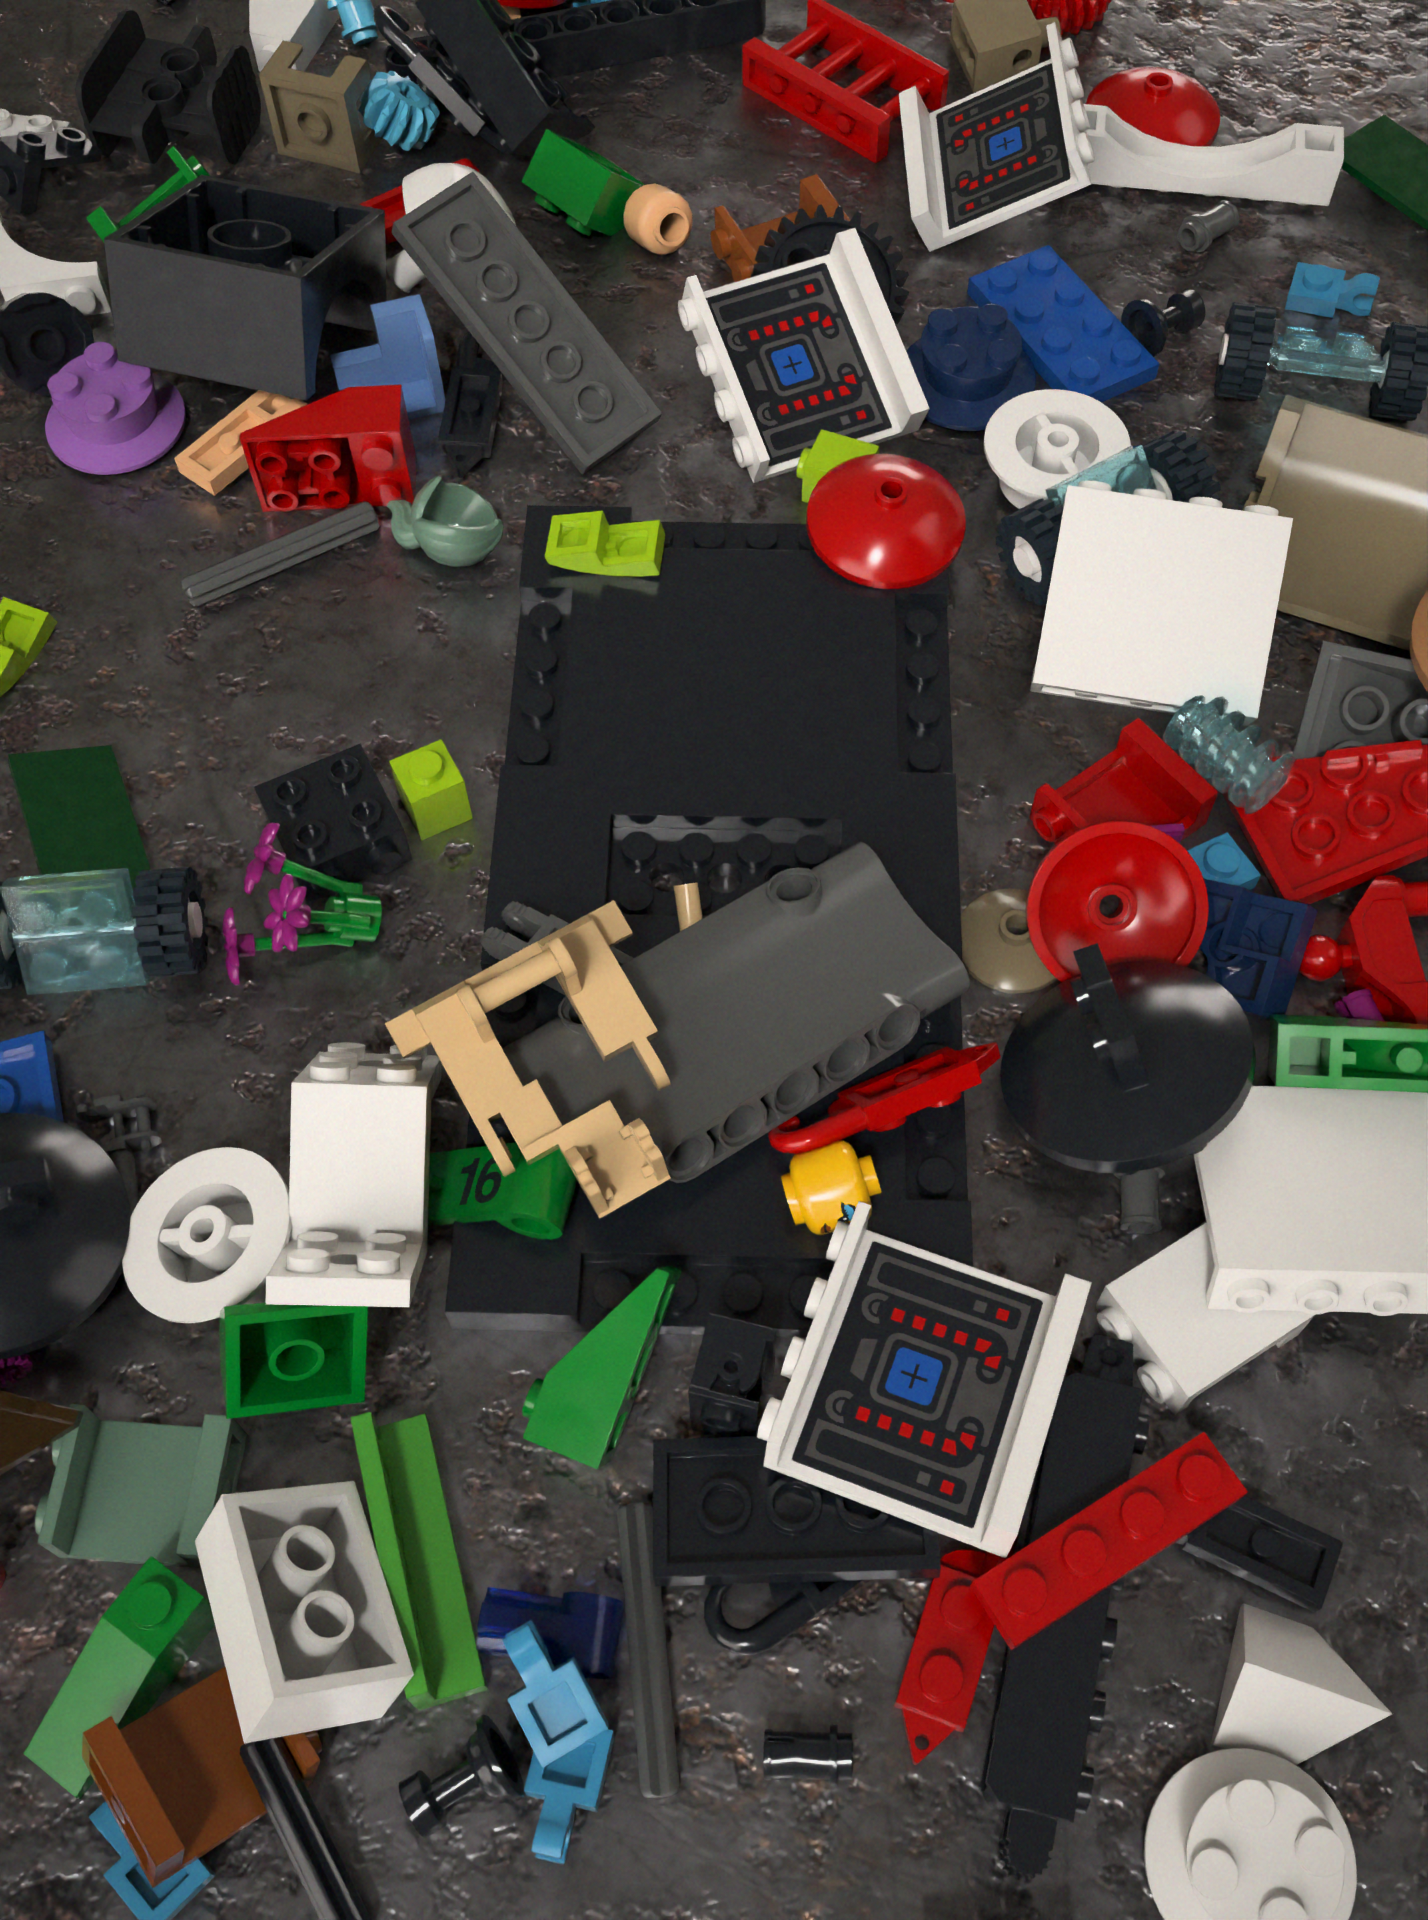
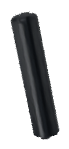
[240,1737,371,1920]

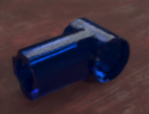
[476,1587,625,1679]

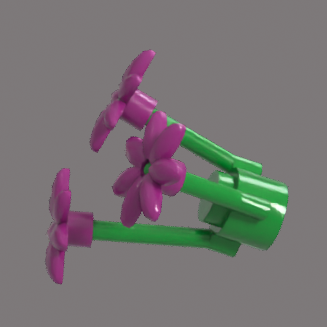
[222,822,382,985]

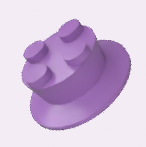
[45,342,186,475]

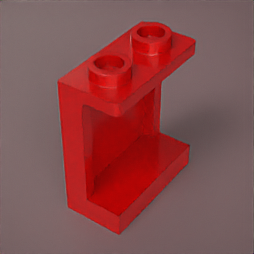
[1029,718,1218,844]

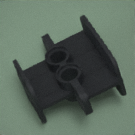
[75,9,261,164]

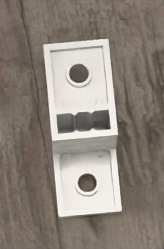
[266,1042,442,1307]

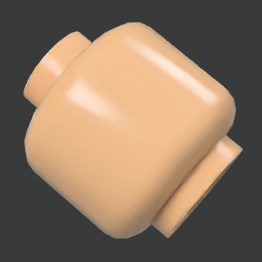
[623,183,693,255]

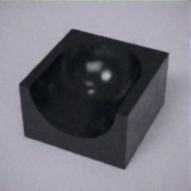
[104,175,387,400]

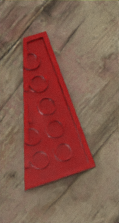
[1212,740,1428,905]

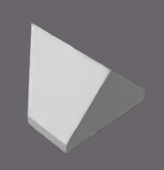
[1210,1603,1392,1765]

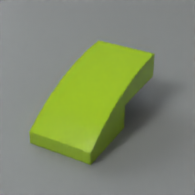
[545,510,666,577]
[0,597,58,697]

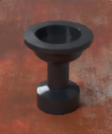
[1121,289,1205,357]
[399,1714,525,1838]

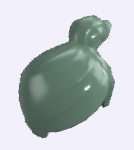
[387,476,504,567]

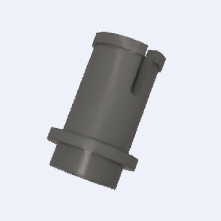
[1178,201,1239,252]
[1114,1165,1165,1234]

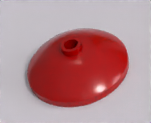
[1086,66,1220,147]
[806,454,966,589]
[1026,820,1209,982]

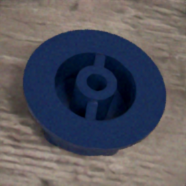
[906,304,1036,431]

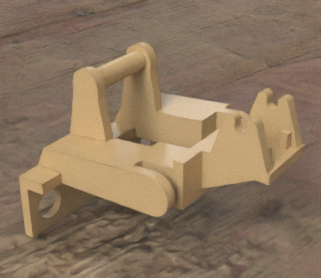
[385,900,671,1219]

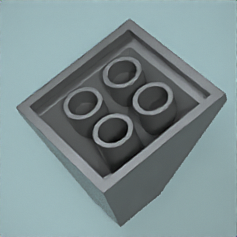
[1291,640,1428,760]

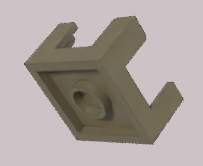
[259,40,382,173]

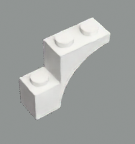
[0,213,111,316]

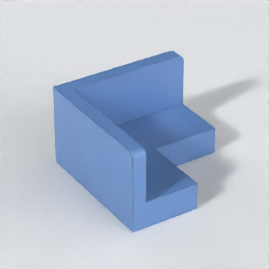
[330,294,445,420]

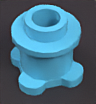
[326,0,379,46]

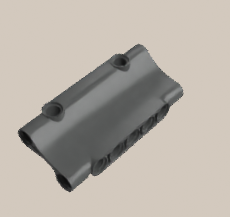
[502,842,970,1217]

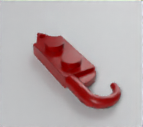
[768,1042,1001,1154]
[894,1531,1019,1765]

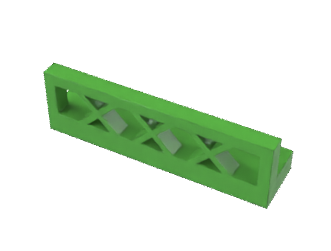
[350,1412,488,1711]

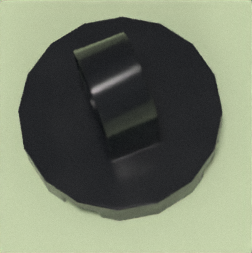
[0,292,94,396]

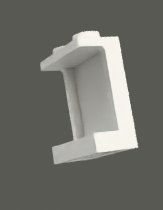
[1095,1222,1316,1415]

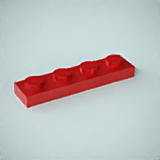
[970,1432,1248,1651]

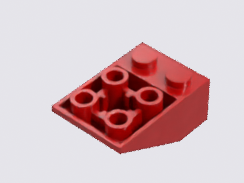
[240,384,417,512]

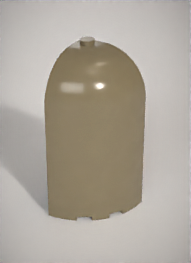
[1242,395,1428,651]

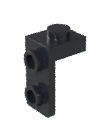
[0,127,102,214]

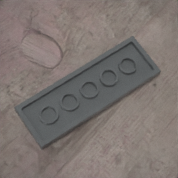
[392,171,662,475]

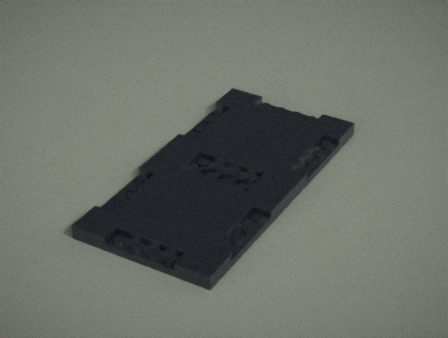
[445,505,973,1338]

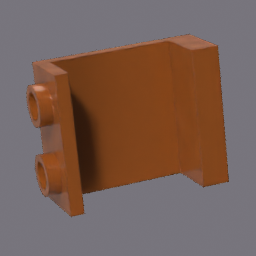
[82,1667,322,1888]

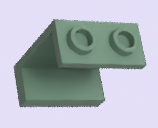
[35,1404,247,1568]

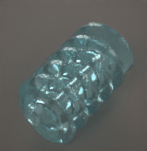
[1163,695,1296,814]

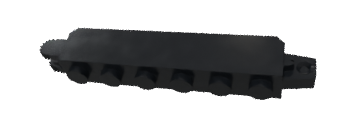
[979,1334,1150,1881]

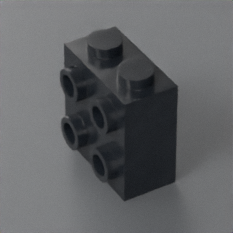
[254,743,412,904]

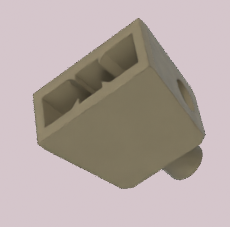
[950,0,1061,92]

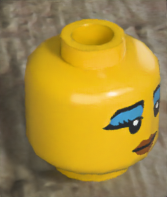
[781,1140,882,1235]

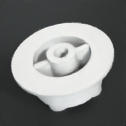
[984,389,1131,509]
[122,1147,292,1323]
[1144,1748,1357,1920]

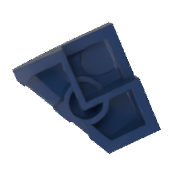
[1200,879,1318,1021]

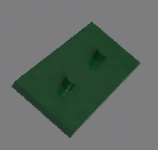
[1341,114,1428,231]
[8,745,151,925]

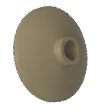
[961,889,1057,994]

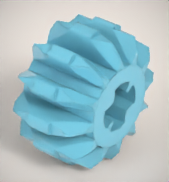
[358,71,440,151]

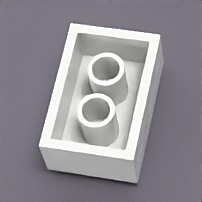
[195,1481,414,1744]

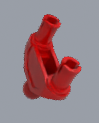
[1299,875,1428,1025]

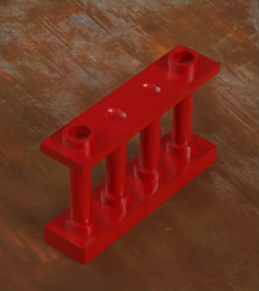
[742,0,949,164]

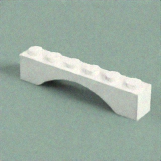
[1082,104,1344,206]

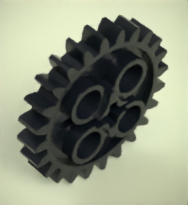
[750,205,909,324]

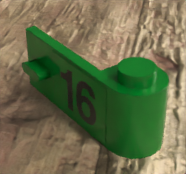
[428,1143,578,1240]

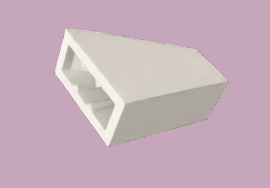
[249,0,340,72]

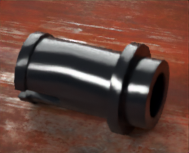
[763,1725,853,1788]

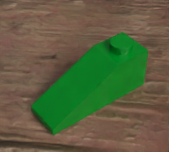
[1268,1014,1428,1093]
[522,1266,682,1470]
[23,1556,215,1799]

